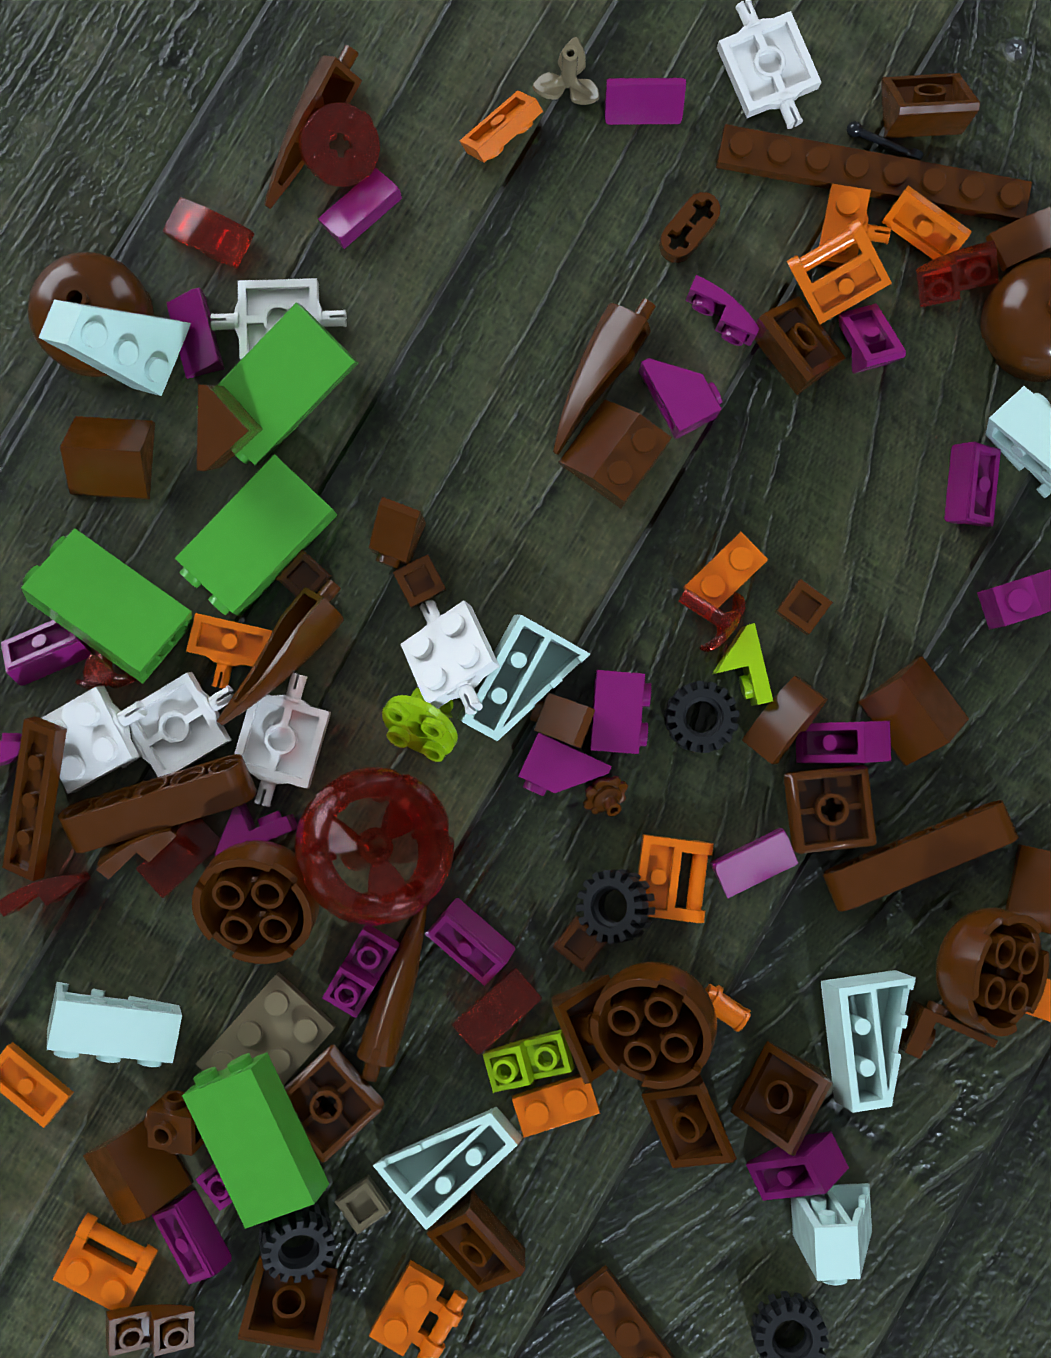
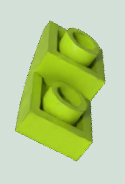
[482,1029,575,1093]

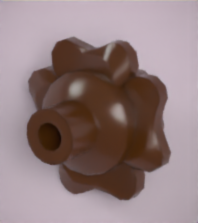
[583,776,628,816]

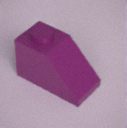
[638,358,722,440]
[977,569,1051,630]
[796,721,891,763]
[518,732,612,796]
[746,1131,849,1201]

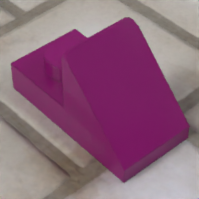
[839,303,906,374]
[215,803,299,856]

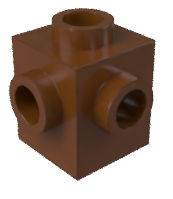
[144,1090,204,1156]

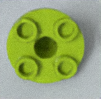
[382,688,458,762]

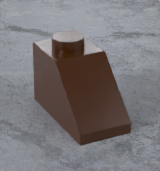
[369,497,426,569]
[529,693,595,748]

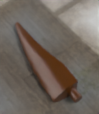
[264,45,362,209]
[553,298,656,455]
[217,579,344,726]
[357,904,427,1082]

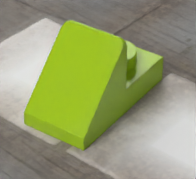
[712,623,773,706]

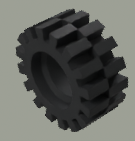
[664,681,739,753]
[576,869,655,944]
[259,1203,336,1283]
[751,1291,829,1358]

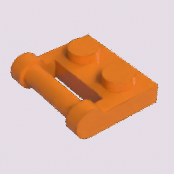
[787,219,892,324]
[638,834,714,923]
[52,1212,159,1310]

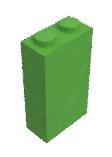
[196,302,359,465]
[175,454,337,617]
[21,528,193,684]
[182,1052,329,1229]

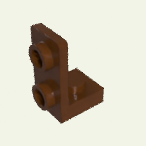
[899,999,998,1059]

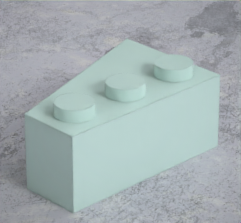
[39,299,191,396]
[985,386,1051,498]
[457,615,590,741]
[821,970,916,1113]
[47,982,182,1067]
[373,1107,523,1230]
[791,1183,872,1285]

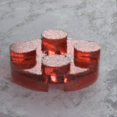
[299,103,380,187]

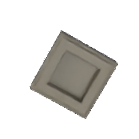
[334,1174,391,1235]

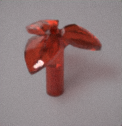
[678,588,746,652]
[75,650,137,690]

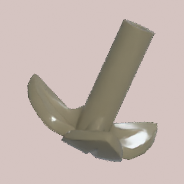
[532,37,600,105]

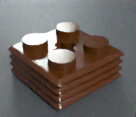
[784,765,877,854]
[284,1045,384,1162]

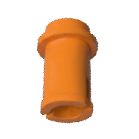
[705,984,751,1032]

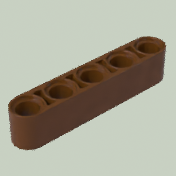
[58,754,257,853]
[822,800,1019,912]

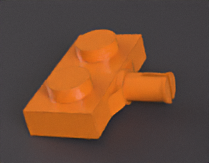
[819,184,891,268]
[186,613,273,689]

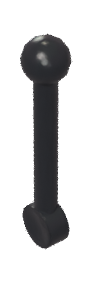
[847,121,924,161]

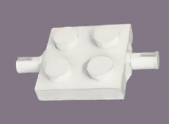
[717,0,821,129]
[211,278,347,360]
[401,600,500,715]
[122,672,235,777]
[234,673,331,807]
[42,686,147,794]

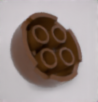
[28,252,154,377]
[980,257,1051,382]
[192,840,320,964]
[936,908,1049,1037]
[590,962,717,1089]

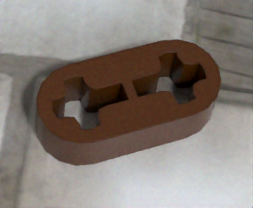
[659,192,721,263]

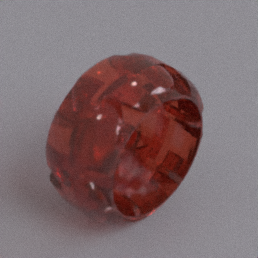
[295,767,454,926]

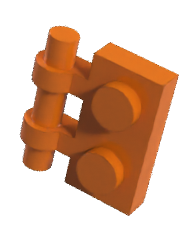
[369,1260,468,1358]

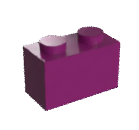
[589,670,651,754]

